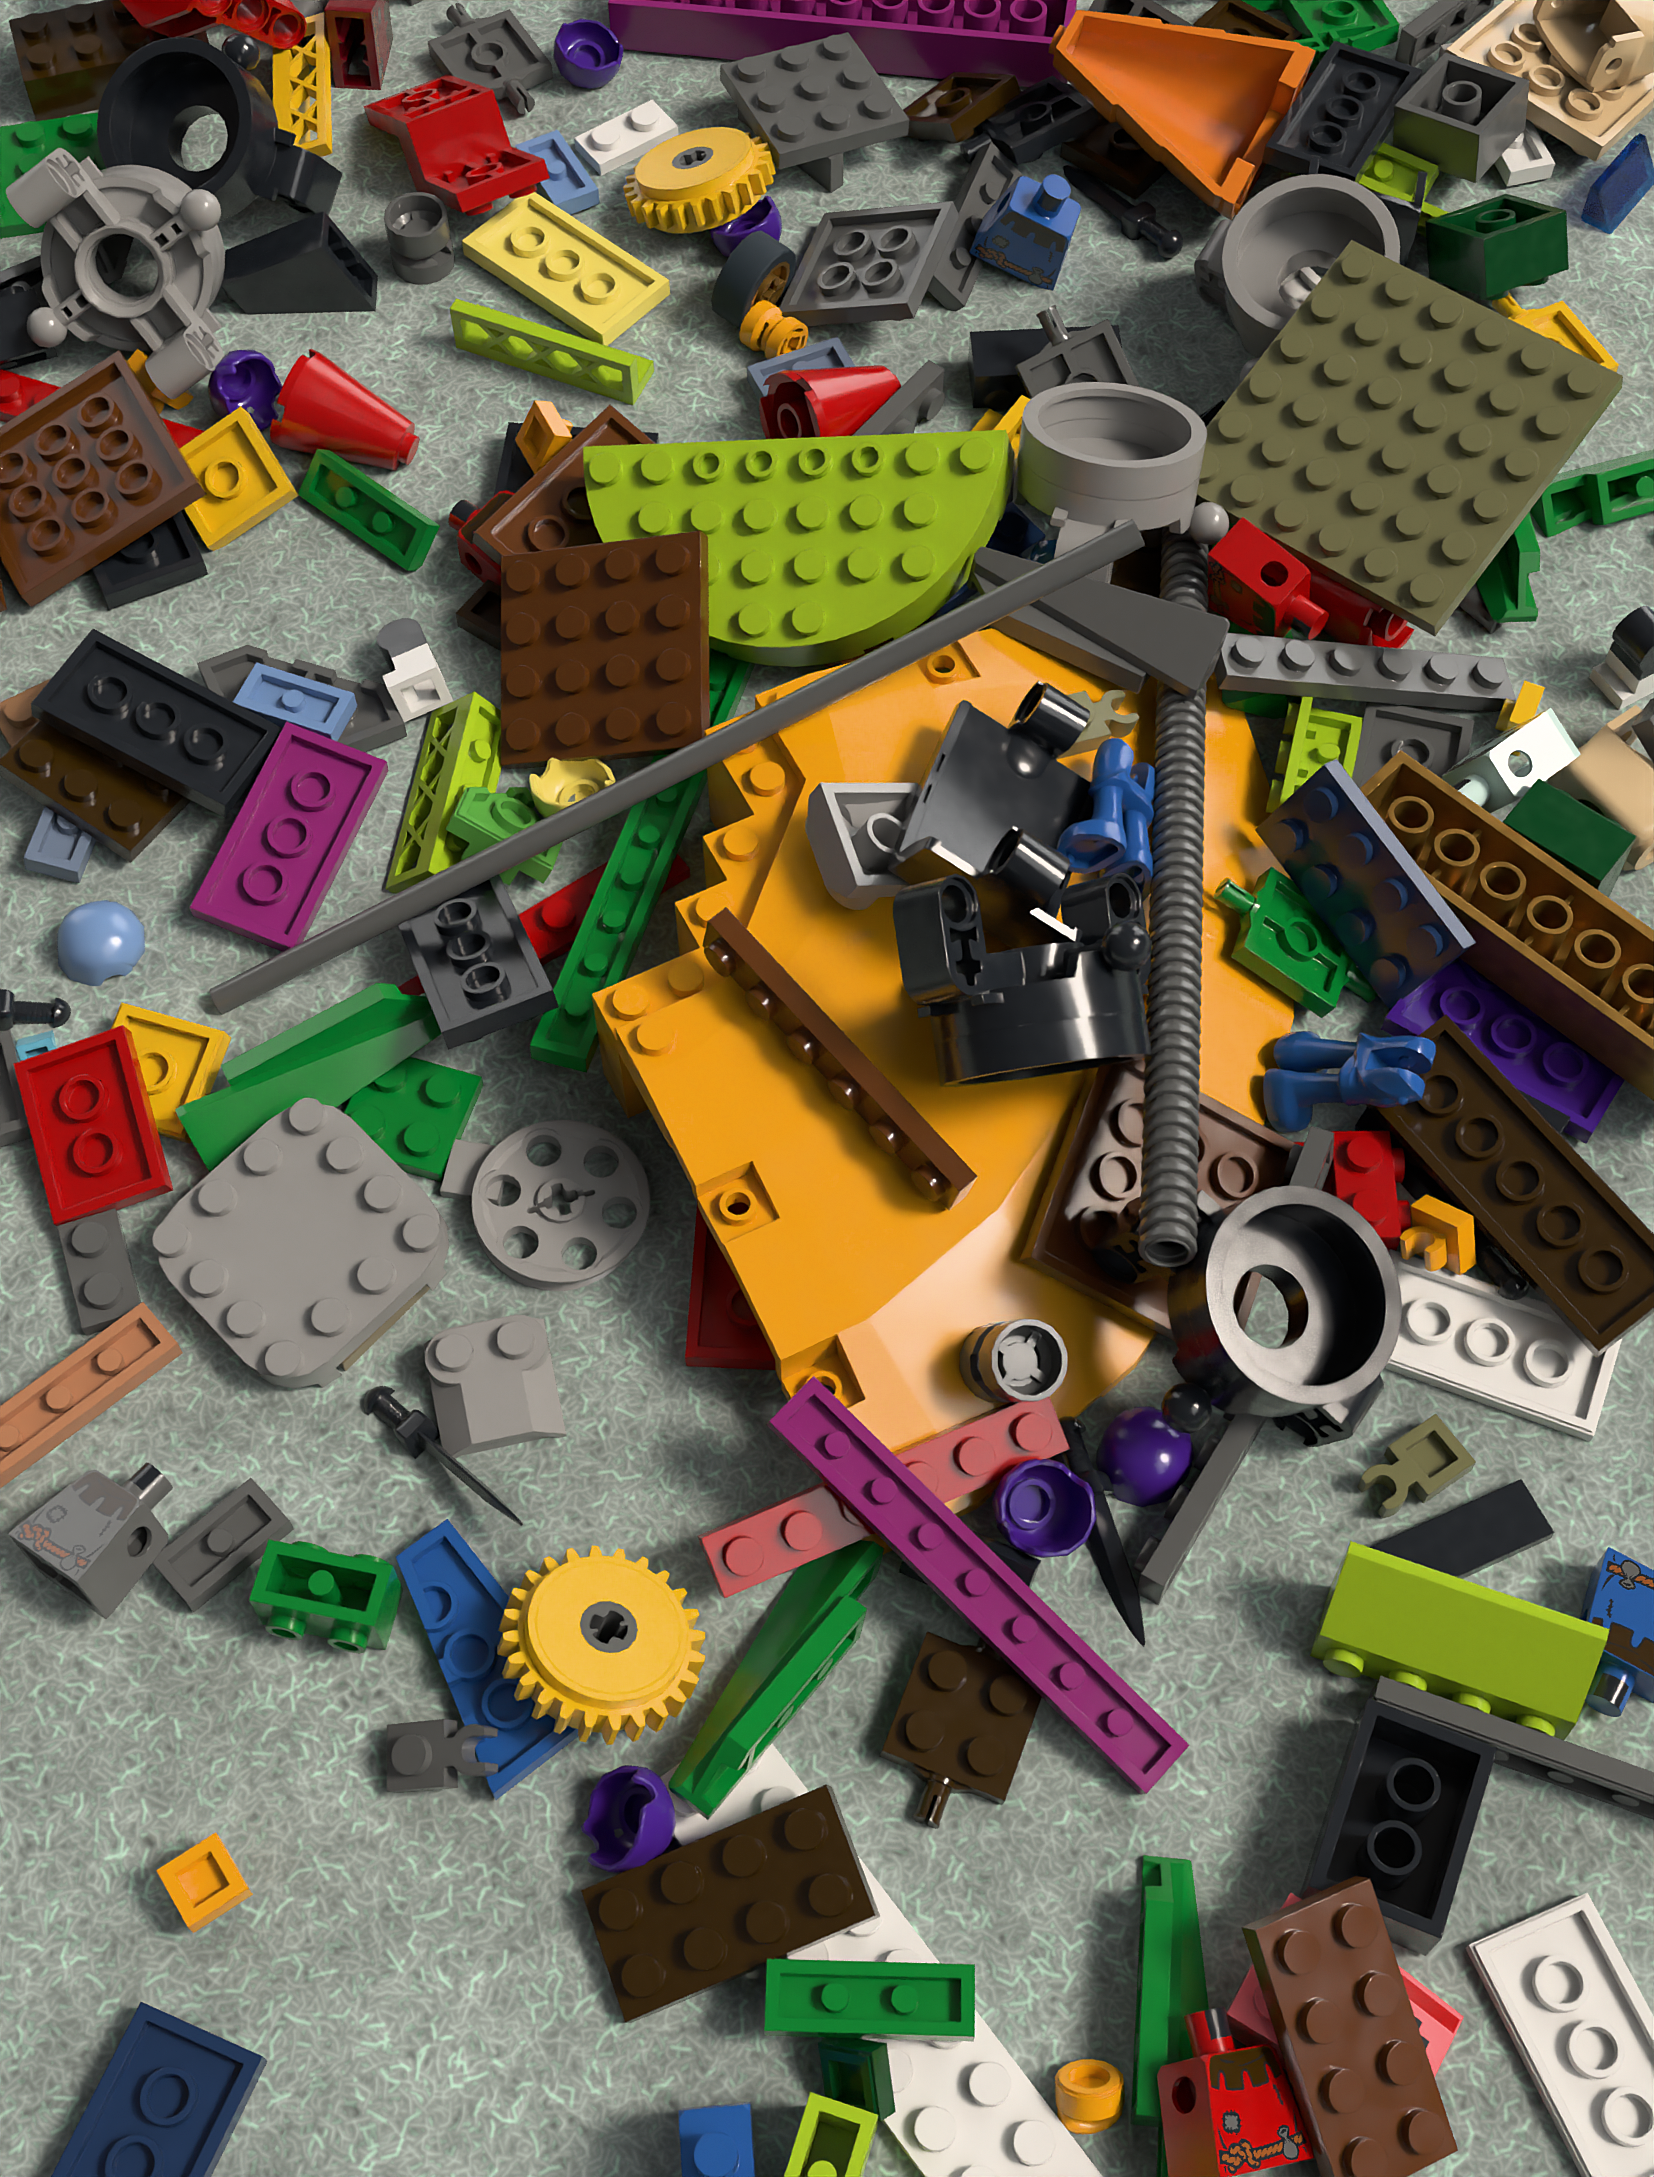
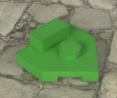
[446,787,563,886]

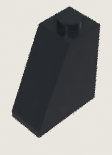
[222,211,378,315]

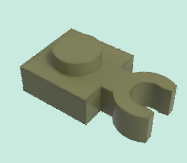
[1057,690,1139,759]
[1357,1414,1476,1518]

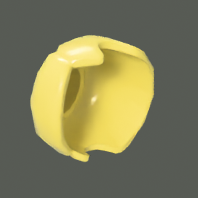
[529,758,616,818]

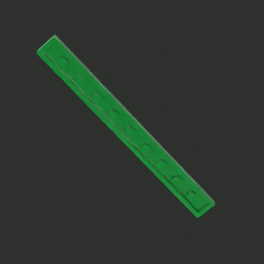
[530,647,755,1073]

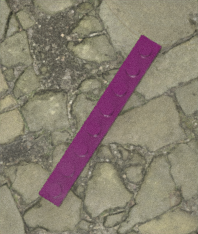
[767,1376,1189,1795]

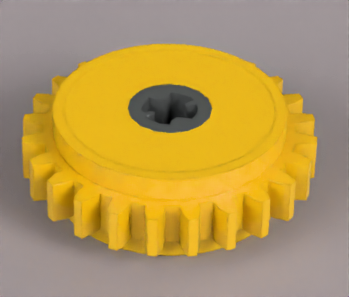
[623,127,776,233]
[497,1546,706,1745]

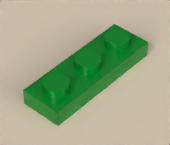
[298,449,440,571]
[764,1959,975,2042]

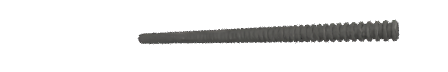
[1138,503,1209,1267]

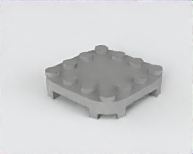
[152,1098,450,1389]

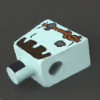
[1442,708,1581,813]

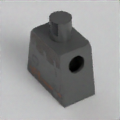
[8,1462,173,1619]

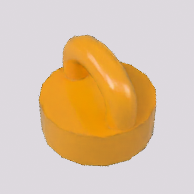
[1055,2059,1125,2134]

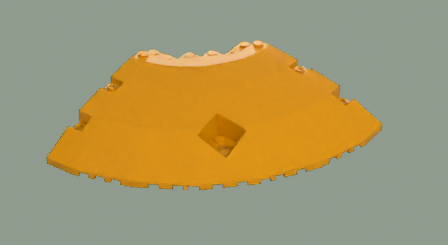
[592,628,1294,1555]

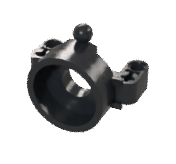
[97,33,342,222]
[893,873,1152,1087]
[1092,1186,1402,1447]

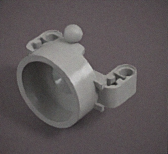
[6,148,225,399]
[1194,174,1400,383]
[1006,382,1229,584]

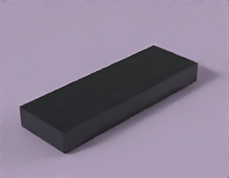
[1370,1479,1555,1579]

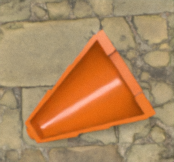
[1048,10,1316,220]

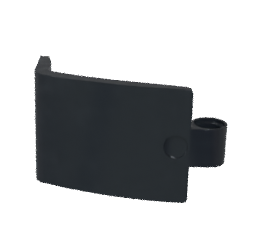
[888,680,1093,949]

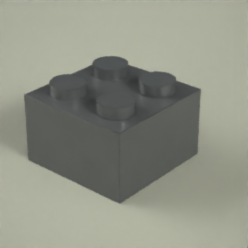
[1393,52,1530,183]

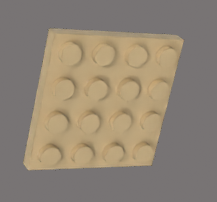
[1445,0,1654,162]

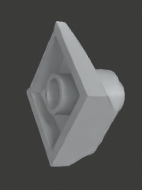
[805,783,918,910]
[424,1315,567,1459]

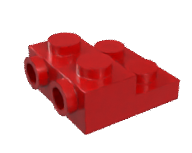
[1293,1131,1411,1252]

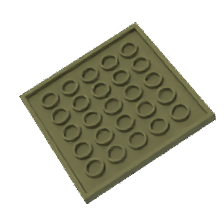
[1195,240,1623,636]

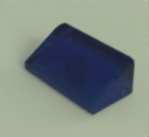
[1581,133,1654,234]

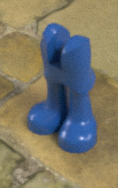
[1057,738,1155,902]
[1263,1031,1436,1133]

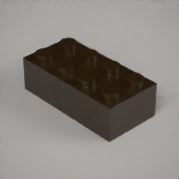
[9,0,210,121]

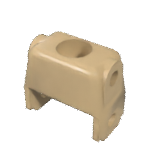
[1533,0,1654,93]
[1547,705,1654,871]

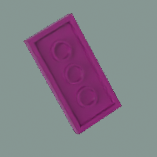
[190,722,389,952]

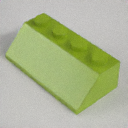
[1310,1541,1610,1740]

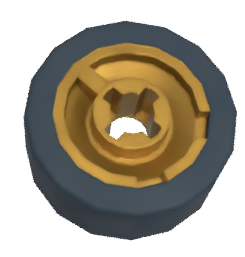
[711,230,796,329]

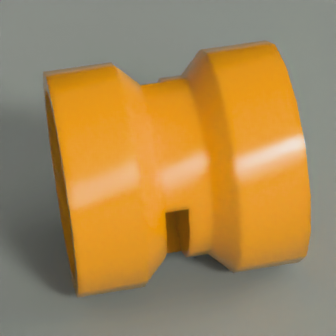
[739,300,808,360]

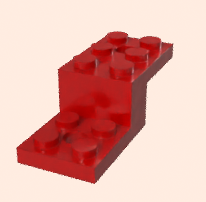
[363,74,550,216]

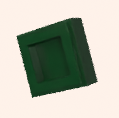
[818,2038,896,2122]

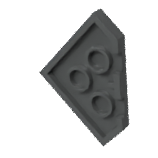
[197,645,407,787]

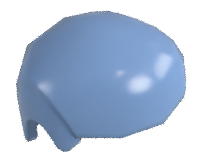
[57,900,145,986]

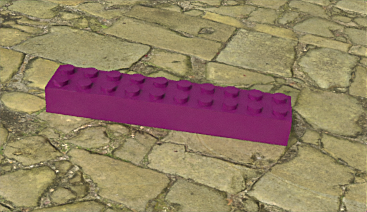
[608,0,1077,87]

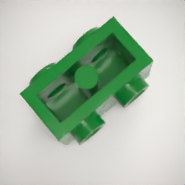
[249,1539,403,1654]

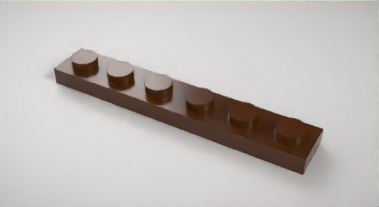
[702,907,978,1211]

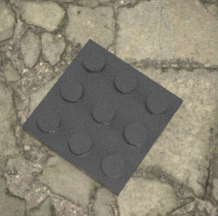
[720,32,909,170]
[779,201,959,327]

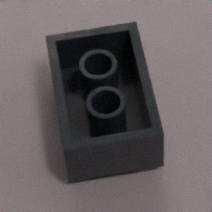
[1299,1698,1498,1956]

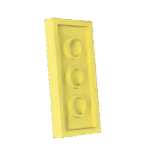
[462,192,670,346]

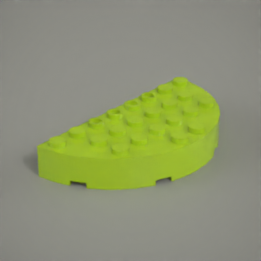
[583,430,1015,667]

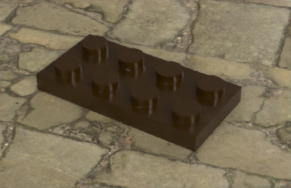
[581,1784,881,2023]

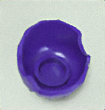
[553,19,623,89]
[709,196,782,258]
[208,350,282,432]
[1096,1406,1195,1507]
[992,1458,1096,1558]
[581,1765,676,1872]

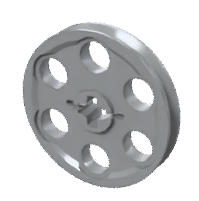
[472,1120,650,1291]

